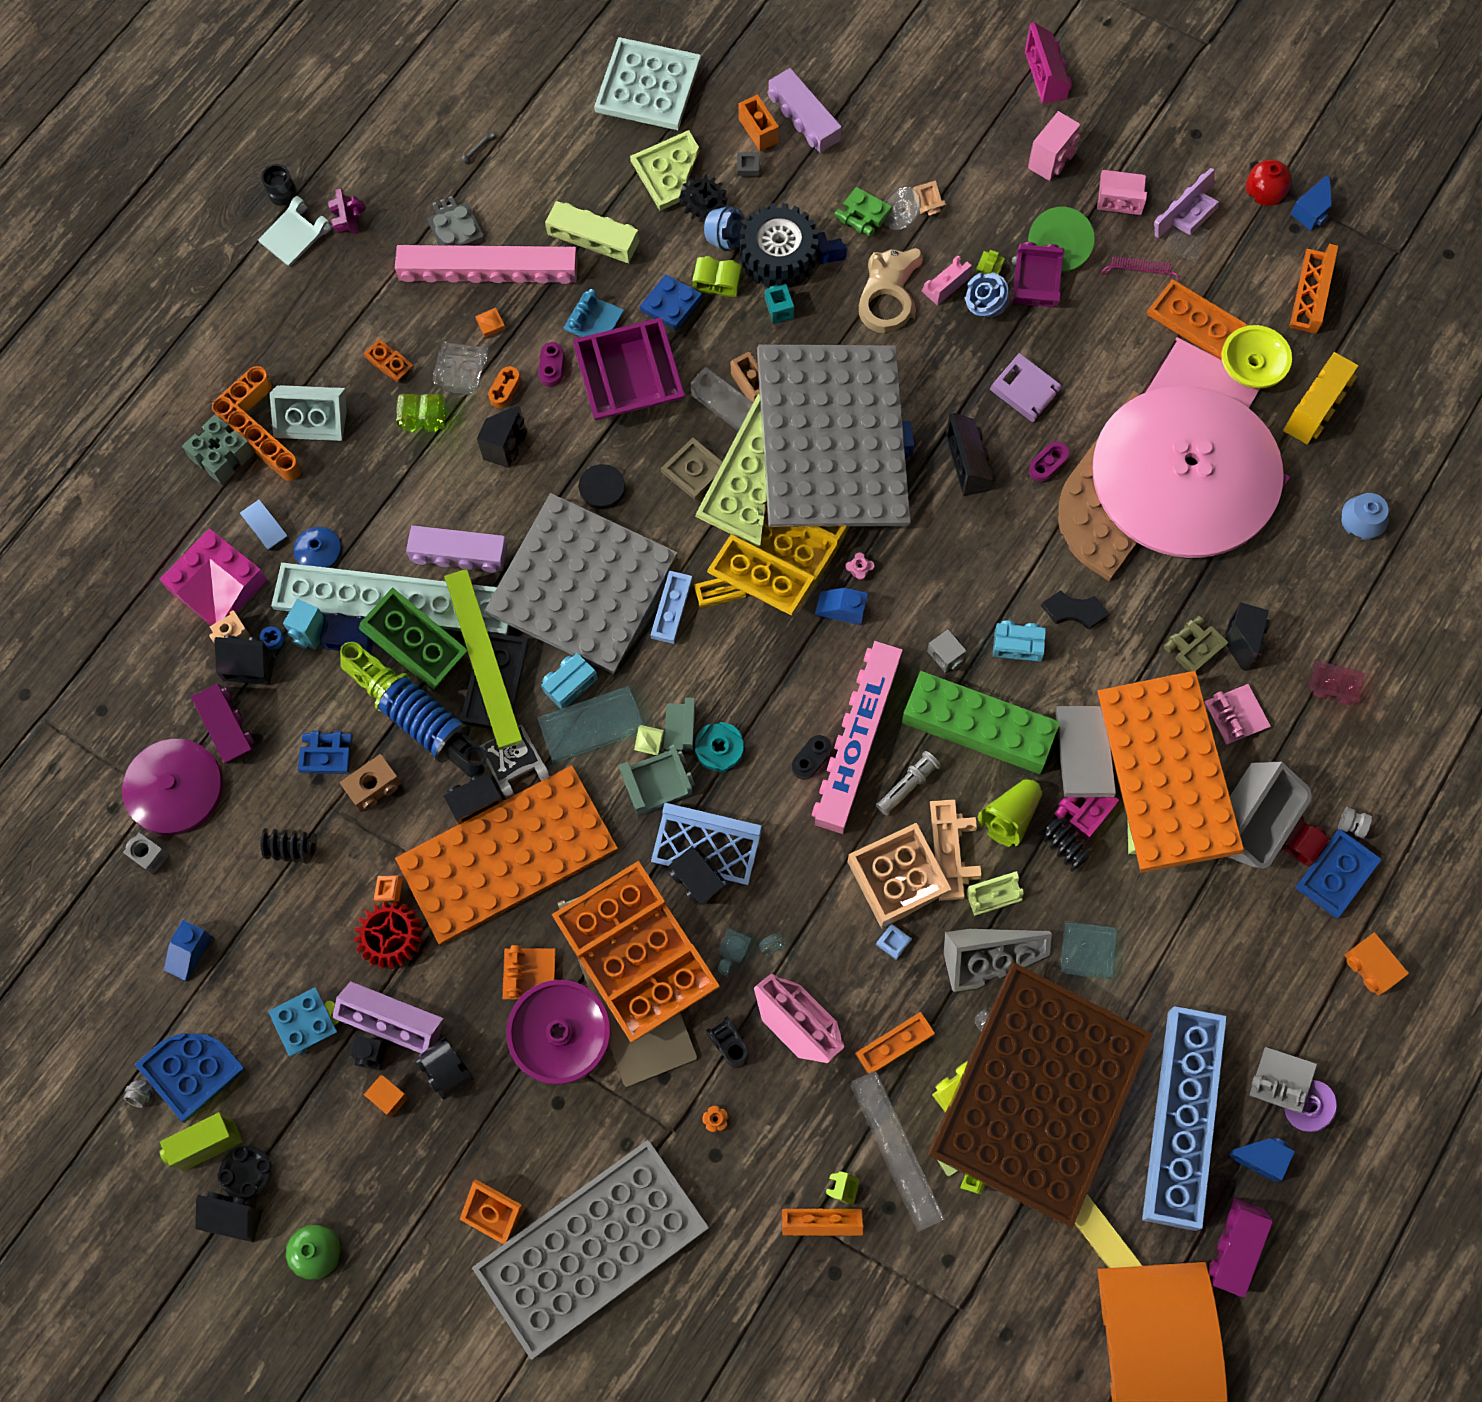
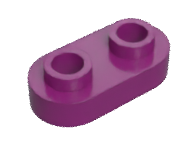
[538,342,564,387]
[1029,442,1069,482]

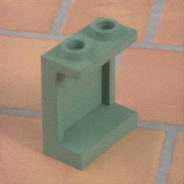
[619,745,695,816]

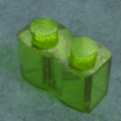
[396,394,446,431]

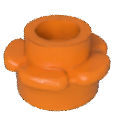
[702,1106,728,1132]

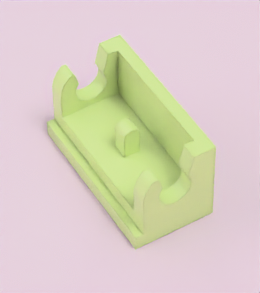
[966,871,1023,916]

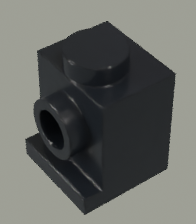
[350,1035,387,1071]

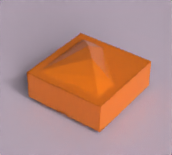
[475,308,505,338]
[374,876,403,903]

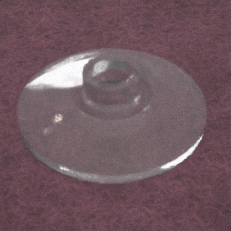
[884,187,921,230]

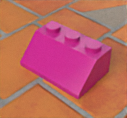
[1025,22,1072,104]

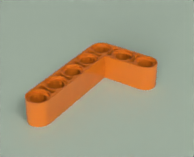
[212,366,301,481]

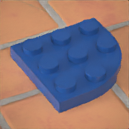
[135,1033,246,1123]

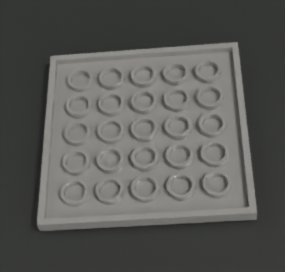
[485,493,677,675]

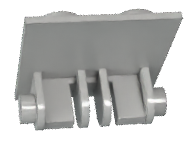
[1249,1047,1317,1114]

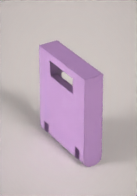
[990,353,1062,422]

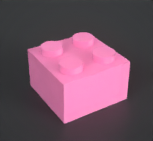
[1028,111,1081,181]

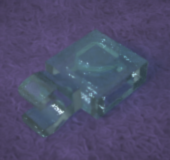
[718,928,752,976]

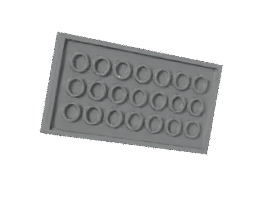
[472,1140,709,1360]

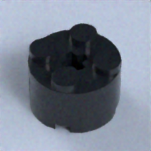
[415,1037,474,1100]

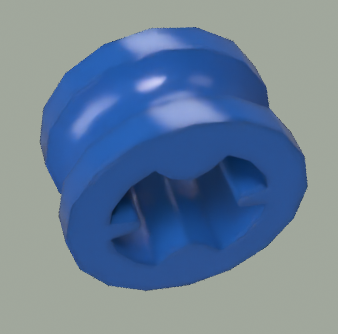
[260,626,284,651]

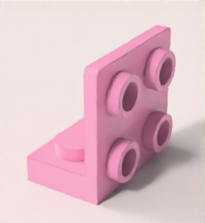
[1097,170,1147,215]

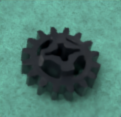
[679,174,728,222]

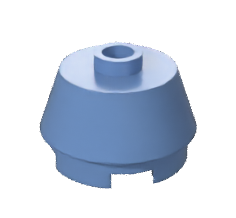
[704,206,745,251]
[965,273,1009,317]
[1341,493,1389,540]

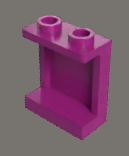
[1012,242,1064,308]

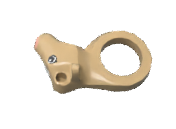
[859,248,923,334]

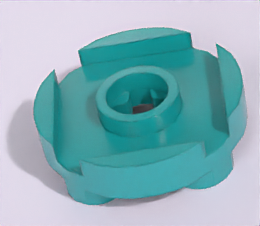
[695,722,744,772]

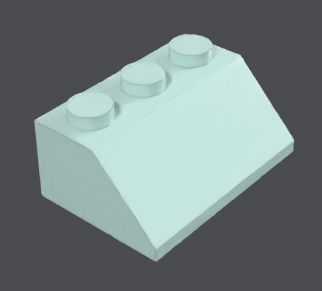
[270,385,347,441]

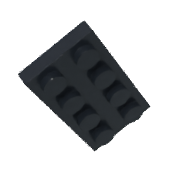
[460,632,529,729]

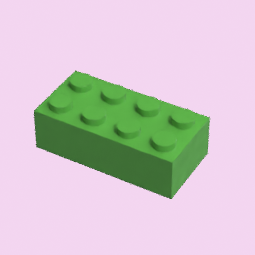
[359,587,467,691]

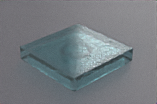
[1060,921,1116,979]

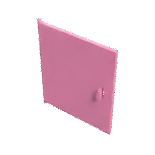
[1146,337,1260,408]

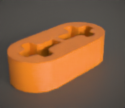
[488,366,521,408]

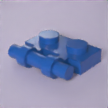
[298,730,353,774]

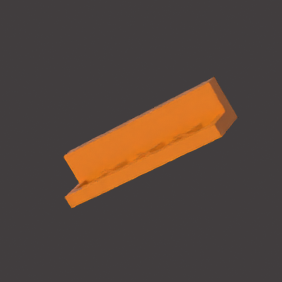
[1289,244,1338,334]

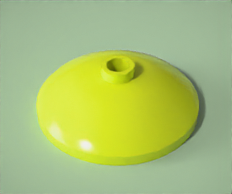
[1222,325,1292,388]

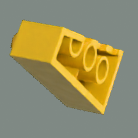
[1283,352,1359,445]

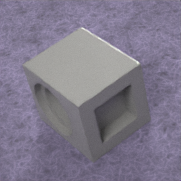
[927,630,966,673]
[123,833,169,875]

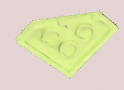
[630,130,699,211]

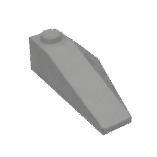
[944,929,1052,992]

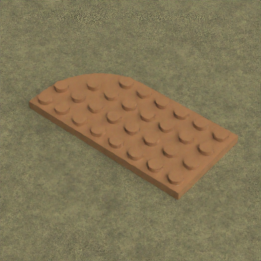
[1058,391,1197,581]

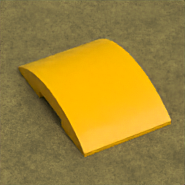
[707,499,850,616]

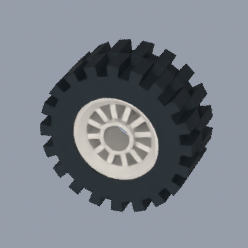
[740,203,818,288]

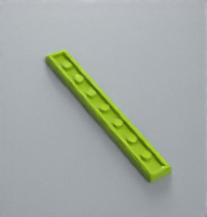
[444,569,523,750]

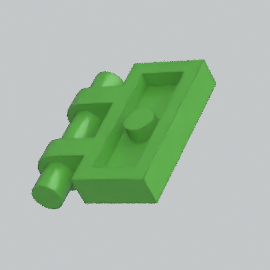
[834,187,893,236]

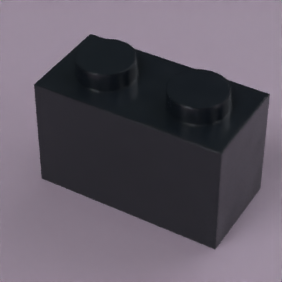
[443,772,503,825]

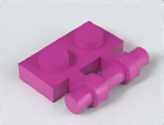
[1054,796,1119,839]

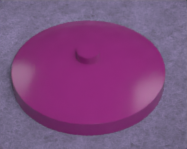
[122,739,223,836]
[506,980,611,1085]

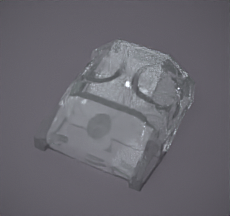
[433,341,489,395]

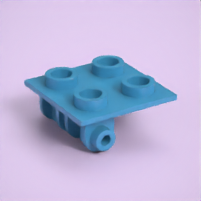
[563,289,624,337]
[268,987,337,1057]

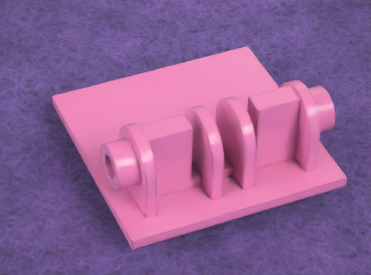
[1204,684,1271,745]

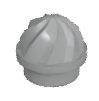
[123,1080,151,1108]

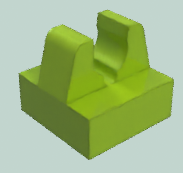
[975,250,1005,275]
[826,1171,860,1205]

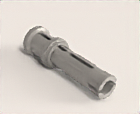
[876,751,941,816]

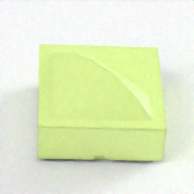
[634,725,664,755]

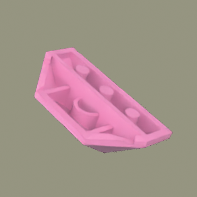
[754,973,845,1063]

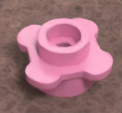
[846,553,874,580]

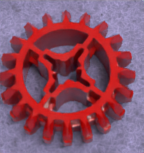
[354,901,423,969]

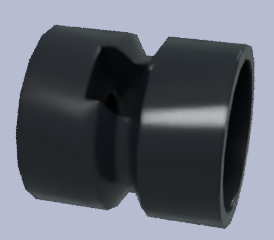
[261,164,297,206]

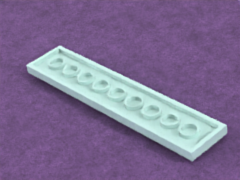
[271,562,510,635]

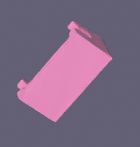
[922,256,972,306]

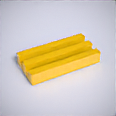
[694,578,746,609]

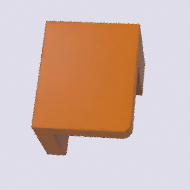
[364,1075,409,1118]

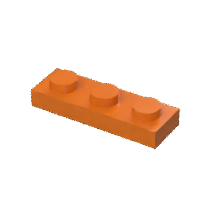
[855,1012,935,1076]
[782,1209,863,1236]

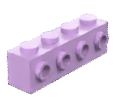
[768,68,842,153]
[406,525,508,573]
[333,981,444,1053]

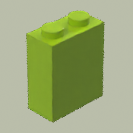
[160,1112,243,1171]

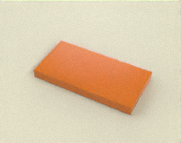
[1147,279,1249,360]

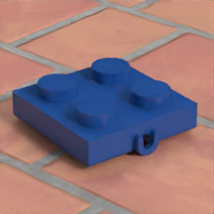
[639,274,703,331]

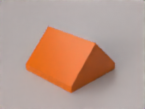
[459,1179,526,1244]

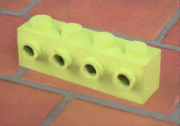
[545,201,639,263]

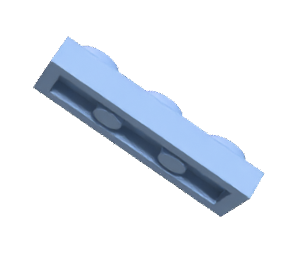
[651,571,693,644]

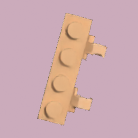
[930,800,982,901]

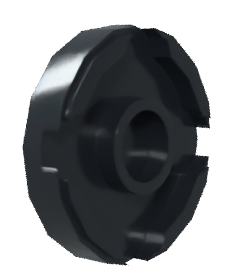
[578,464,625,509]

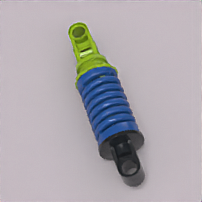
[340,642,487,777]

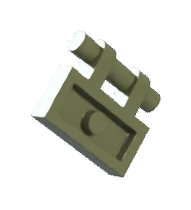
[1163,616,1228,672]

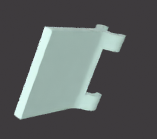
[258,196,332,267]

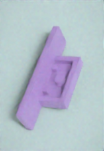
[1154,168,1219,238]

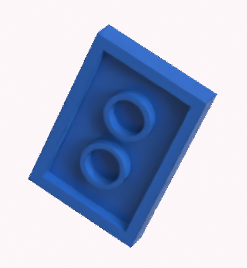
[1294,829,1382,919]

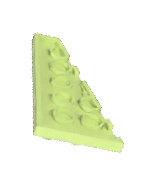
[695,394,767,548]

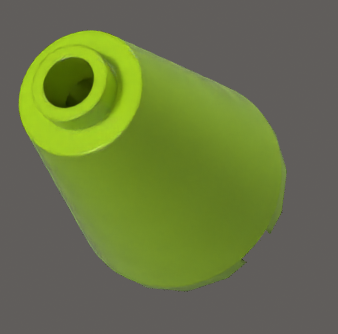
[978,779,1042,847]

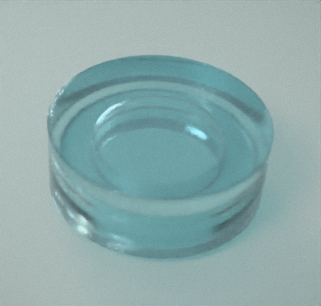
[759,934,785,955]

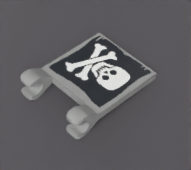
[480,724,550,799]

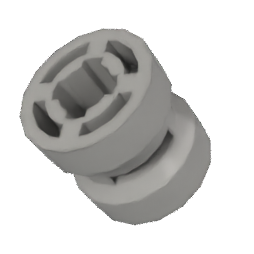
[1338,807,1372,839]

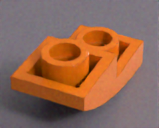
[364,338,413,382]

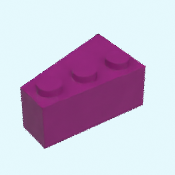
[1208,1197,1273,1298]

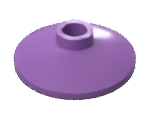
[1284,1080,1337,1132]

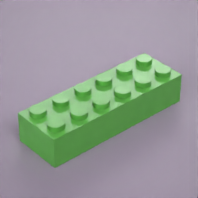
[902,671,1060,774]

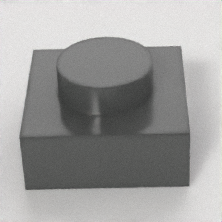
[737,152,759,176]

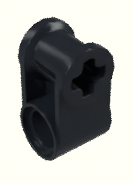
[705,1016,748,1068]

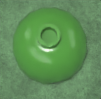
[286,1225,341,1280]

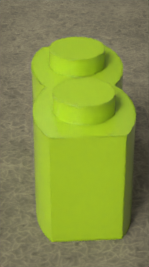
[692,256,742,297]

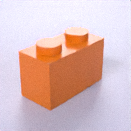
[738,94,779,151]
[1344,932,1409,996]

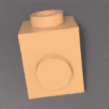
[913,180,946,216]

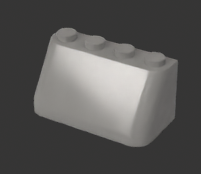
[1227,762,1312,868]

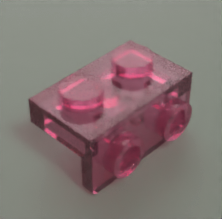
[1307,660,1365,705]

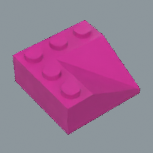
[159,528,268,626]

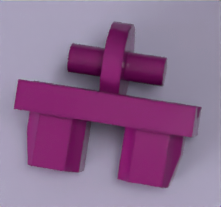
[328,188,365,234]

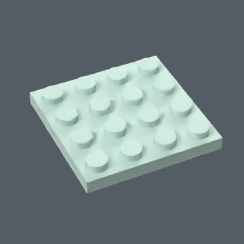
[594,37,701,130]

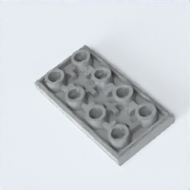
[1056,706,1116,797]

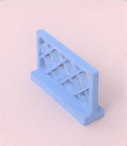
[651,803,763,885]

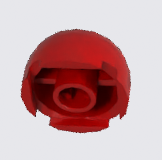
[1245,159,1292,206]

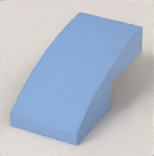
[240,500,287,550]

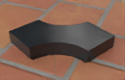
[1041,590,1109,629]

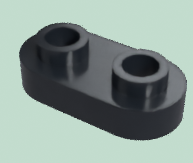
[792,735,831,780]

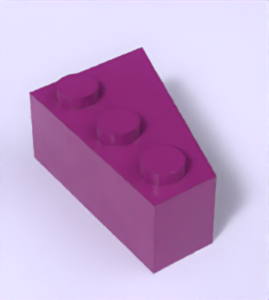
[191,683,255,763]

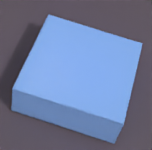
[876,923,912,960]

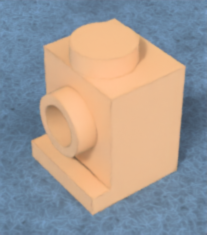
[209,610,251,642]

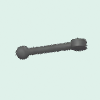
[461,131,495,164]

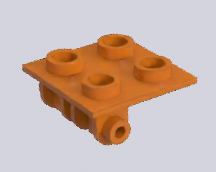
[502,945,556,999]

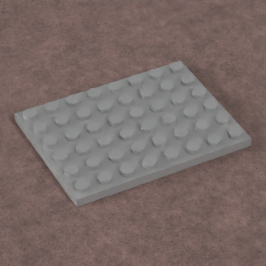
[757,345,910,527]

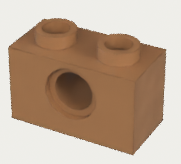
[339,754,401,812]

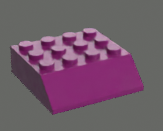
[573,318,685,420]

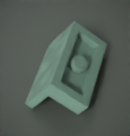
[664,698,696,752]

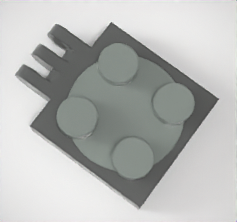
[427,196,485,246]

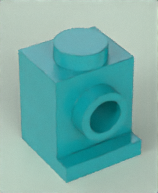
[765,284,794,324]

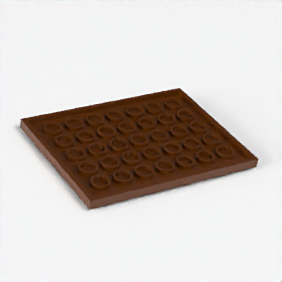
[927,962,1152,1228]

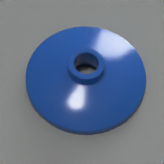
[294,527,341,568]

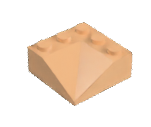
[848,823,951,928]

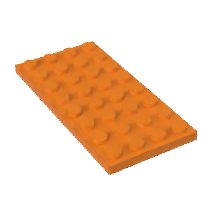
[1097,671,1244,873]
[395,765,618,946]

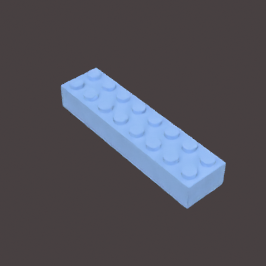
[1142,1006,1226,1231]

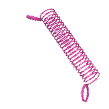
[1101,256,1180,282]

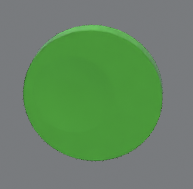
[1028,207,1094,273]

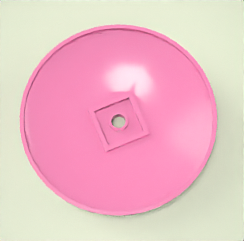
[1092,386,1284,558]

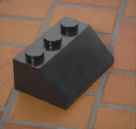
[945,413,995,497]

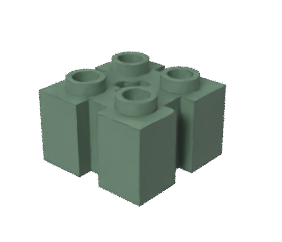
[182,414,255,485]

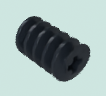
[1038,816,1092,872]
[260,828,317,864]

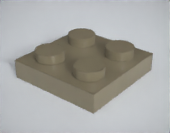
[661,438,723,500]

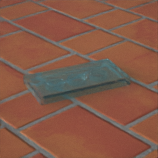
[537,686,644,763]

